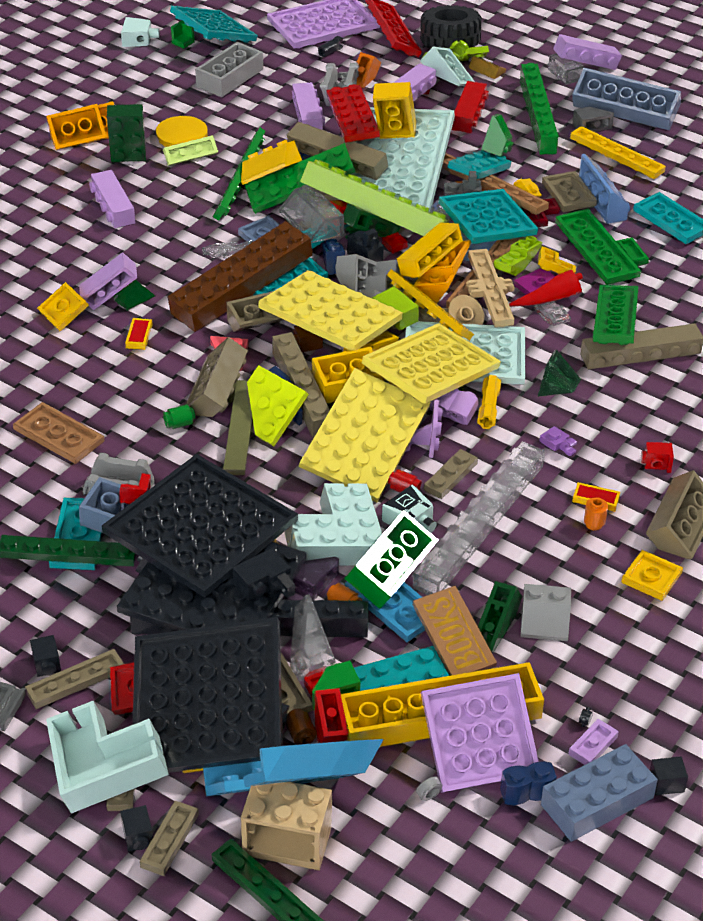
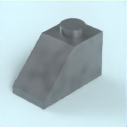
[572,107,614,132]

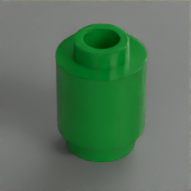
[163,404,195,429]

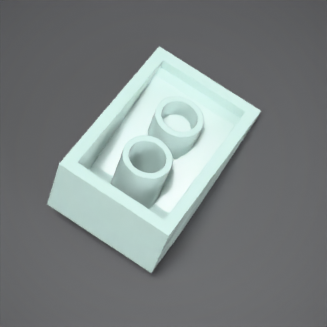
[420,47,475,87]

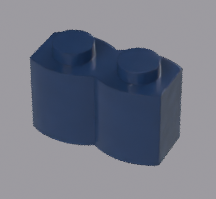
[500,761,557,805]

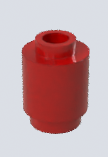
[388,469,422,493]

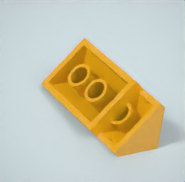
[46,101,114,150]
[414,240,471,303]

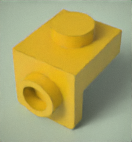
[513,178,542,198]

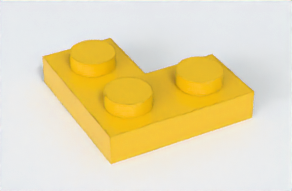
[538,246,576,275]

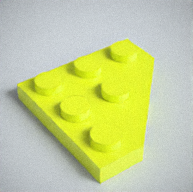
[247,365,309,447]

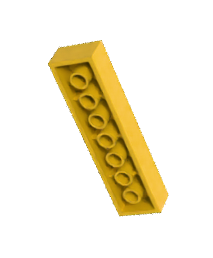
[341,662,544,747]

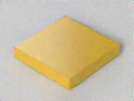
[37,282,89,331]
[621,550,683,601]

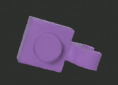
[540,426,577,456]

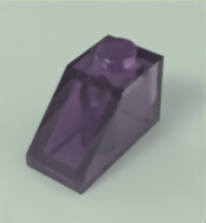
[293,557,339,600]

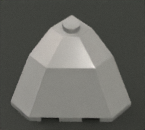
[335,254,406,298]

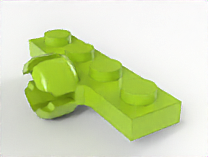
[422,40,489,61]

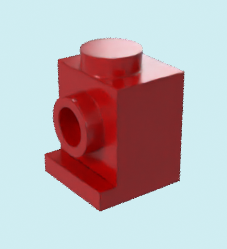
[641,442,674,473]

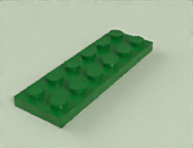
[245,143,355,214]
[555,209,641,285]
[593,285,638,345]

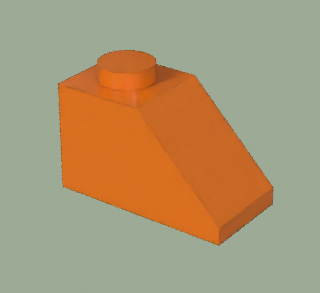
[356,52,381,88]

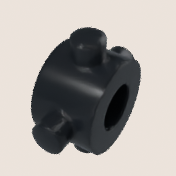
[579,707,593,727]

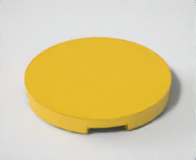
[156,116,208,147]

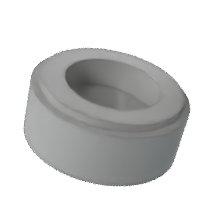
[416,777,443,801]

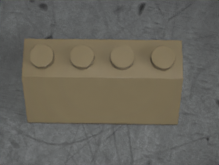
[226,291,284,332]
[185,337,248,417]
[646,470,703,559]

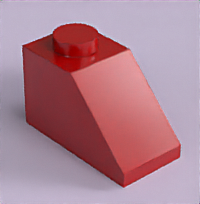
[314,688,349,743]

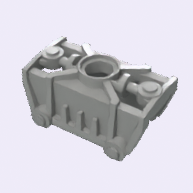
[320,63,359,106]
[83,453,154,496]

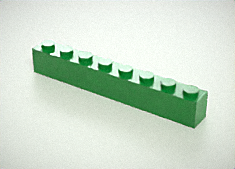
[520,63,558,155]

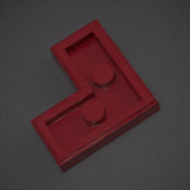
[520,198,560,227]

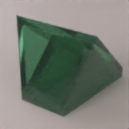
[538,350,581,397]

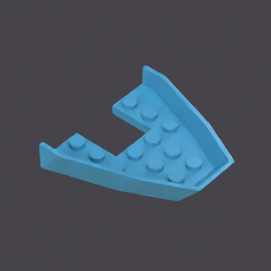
[203,739,384,796]

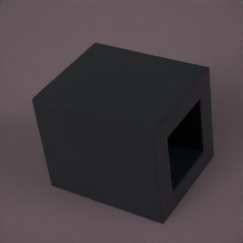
[30,635,61,677]
[650,756,688,795]
[120,805,153,852]

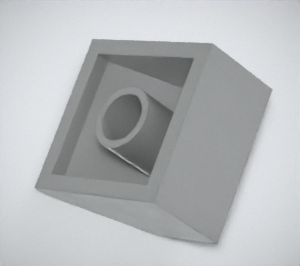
[521,584,571,641]

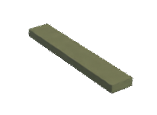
[223,380,253,475]

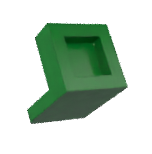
[171,20,195,49]

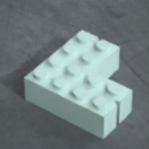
[285,483,382,566]
[46,701,169,813]

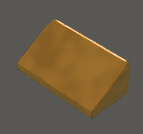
[469,57,506,79]

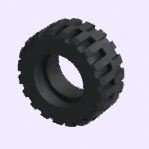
[420,5,482,48]

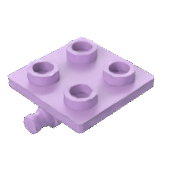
[406,400,442,458]

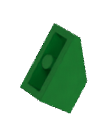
[312,660,361,710]

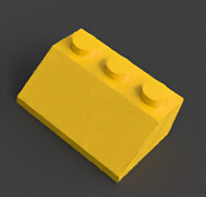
[241,140,302,185]

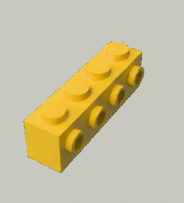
[397,222,463,278]

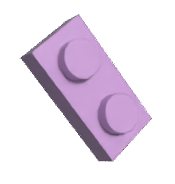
[568,719,619,765]

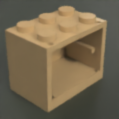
[241,782,332,871]

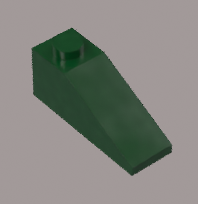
[341,203,401,238]
[478,581,523,653]

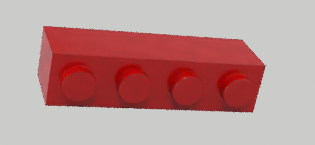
[451,81,489,133]

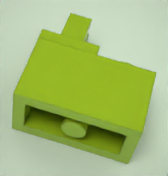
[372,286,419,330]

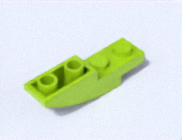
[493,236,543,276]

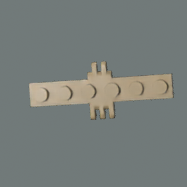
[466,249,515,327]

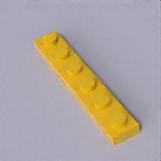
[570,126,666,179]
[387,269,474,341]

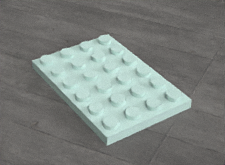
[405,321,525,385]

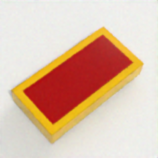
[125,318,153,350]
[572,482,620,512]

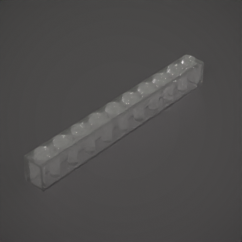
[412,441,545,595]

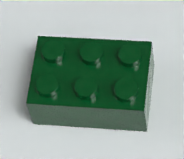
[107,104,146,162]

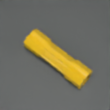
[477,375,501,429]

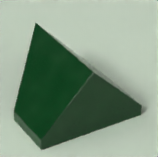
[114,280,155,311]

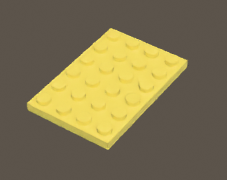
[258,270,403,351]
[362,323,501,404]
[299,368,431,503]

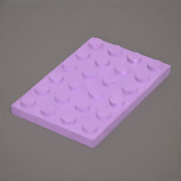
[267,0,380,49]

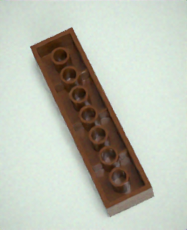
[167,221,313,332]

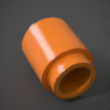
[584,498,608,531]
[327,583,362,601]

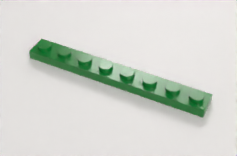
[212,127,265,221]

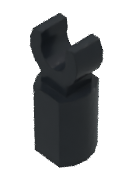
[318,36,343,57]

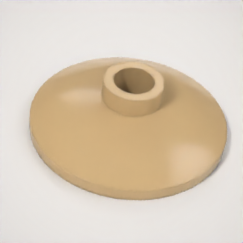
[448,295,484,325]

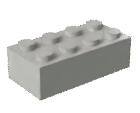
[195,42,263,97]

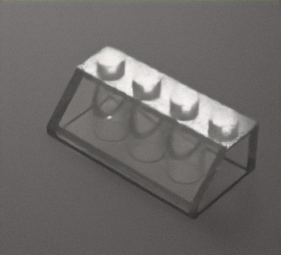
[279,185,344,243]

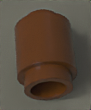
[286,708,317,745]

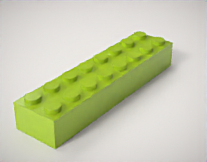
[300,159,449,236]

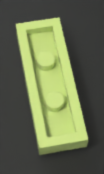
[163,135,218,166]

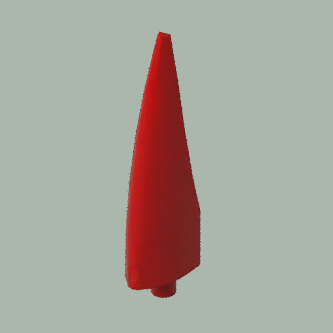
[509,269,583,307]

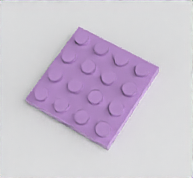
[420,673,539,793]

